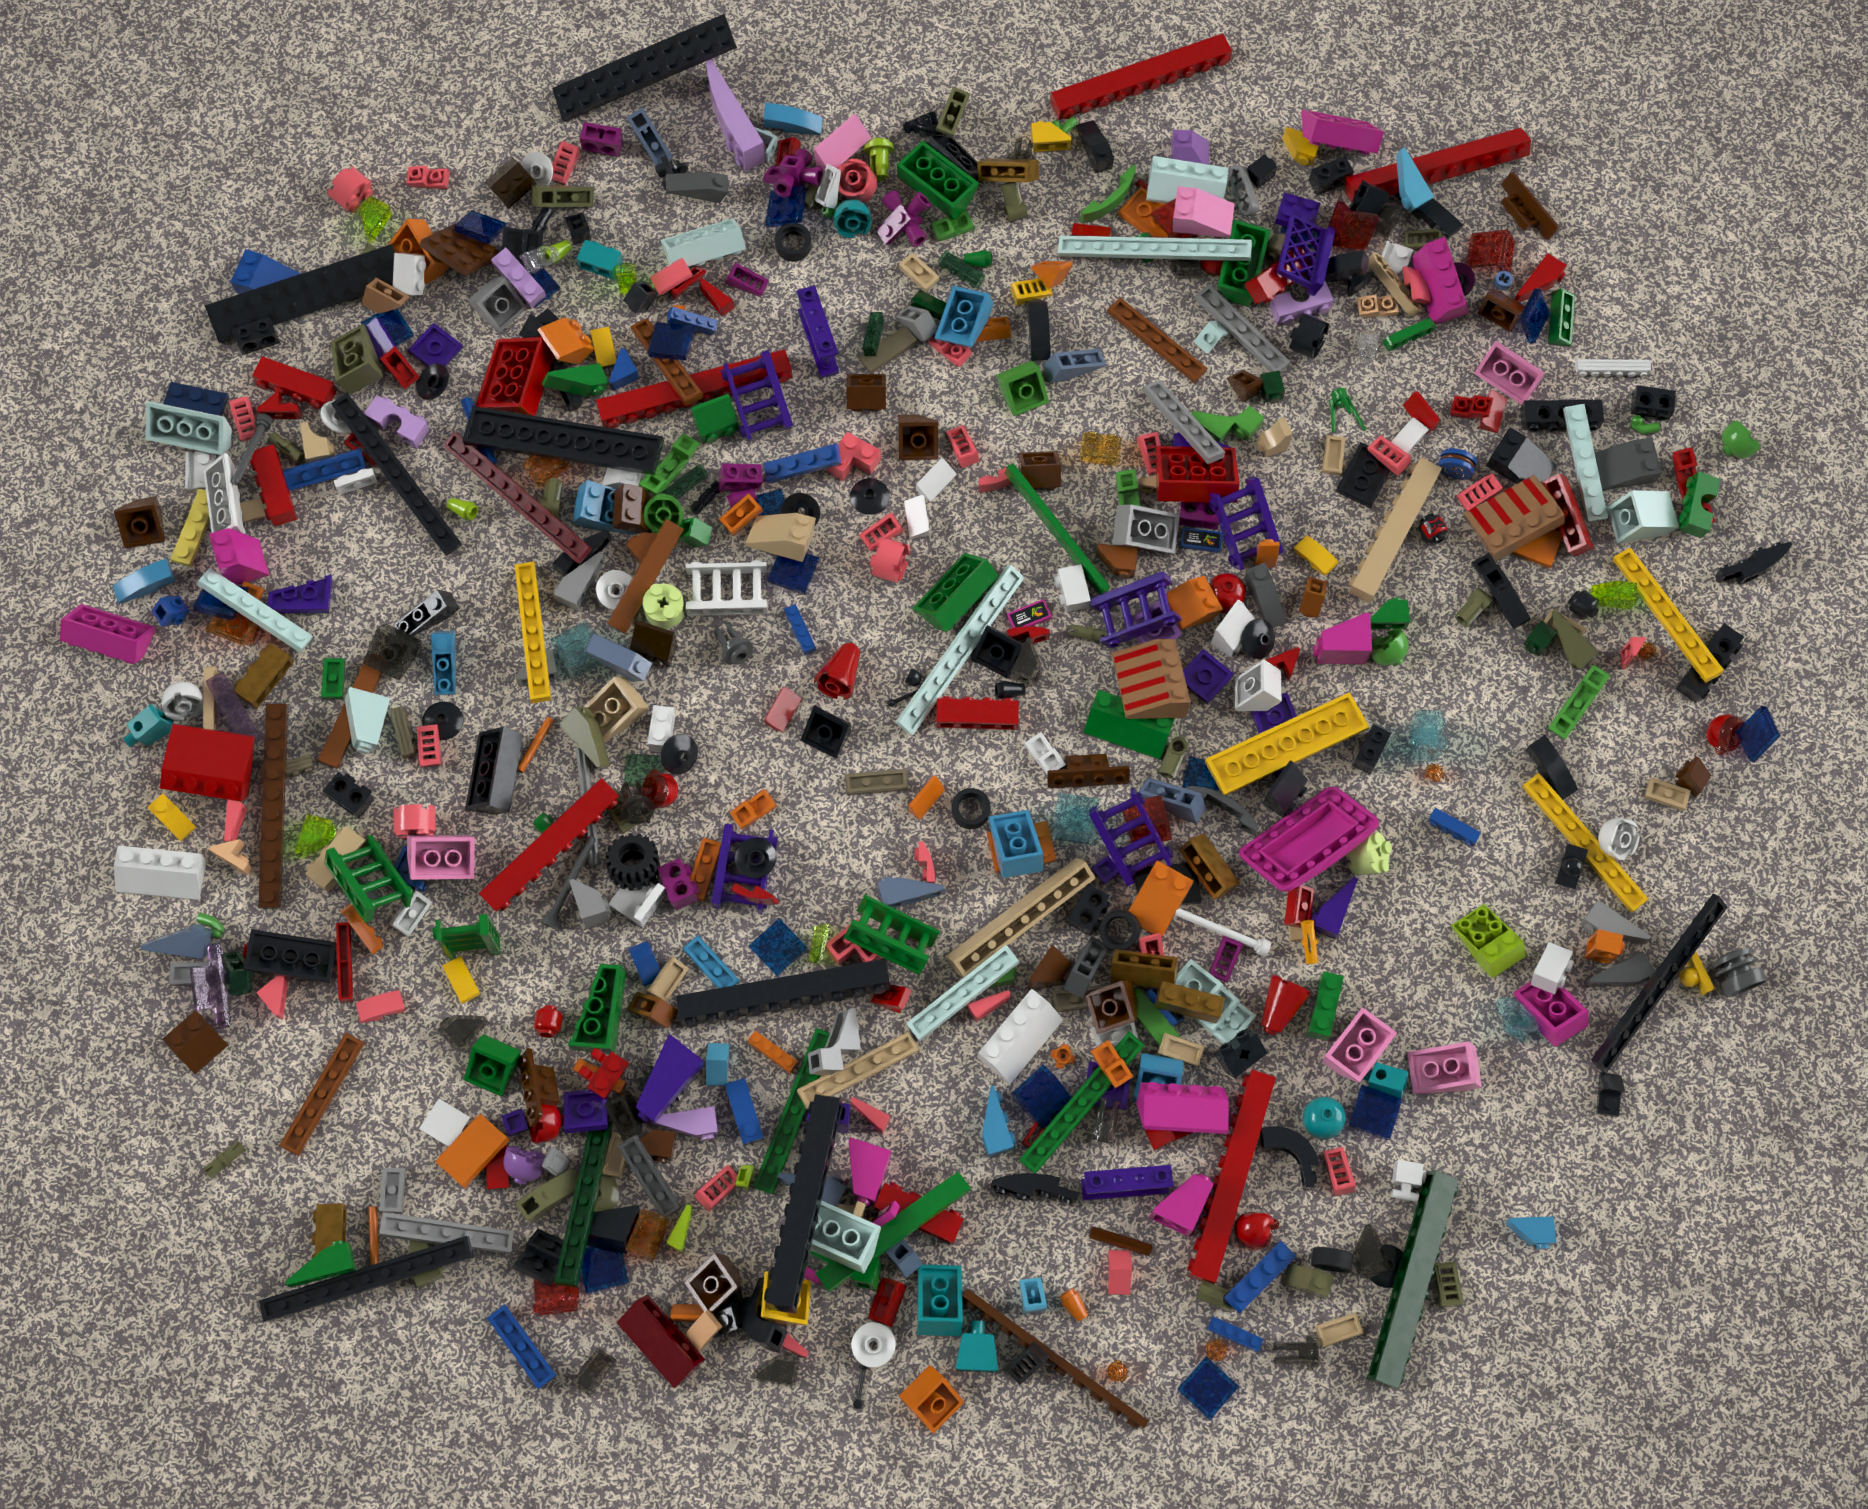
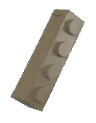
[390,706,418,759]
[259,754,315,781]

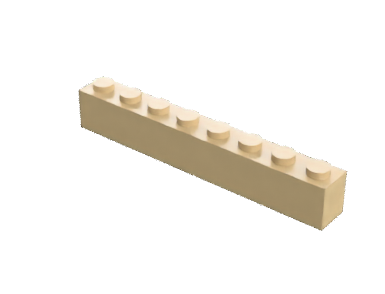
[1348,457,1442,603]
[945,858,1096,978]

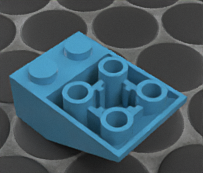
[572,480,636,535]

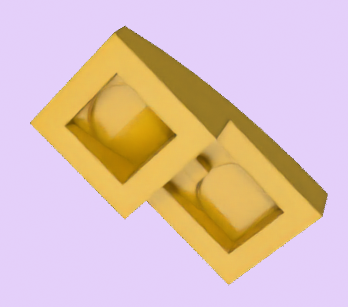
[590,326,617,367]
[1294,535,1338,576]
[442,956,481,1004]

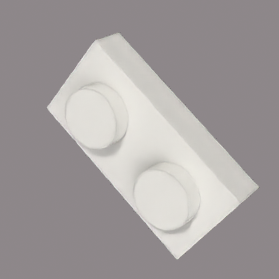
[334,468,378,495]

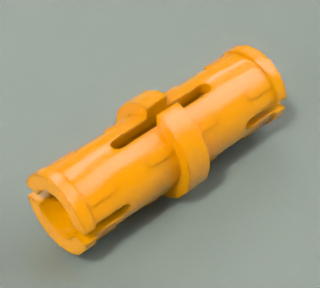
[1301,920,1319,964]

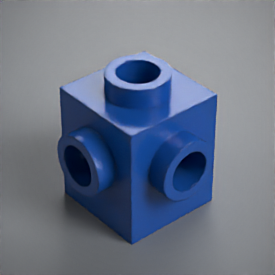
[151,595,190,627]

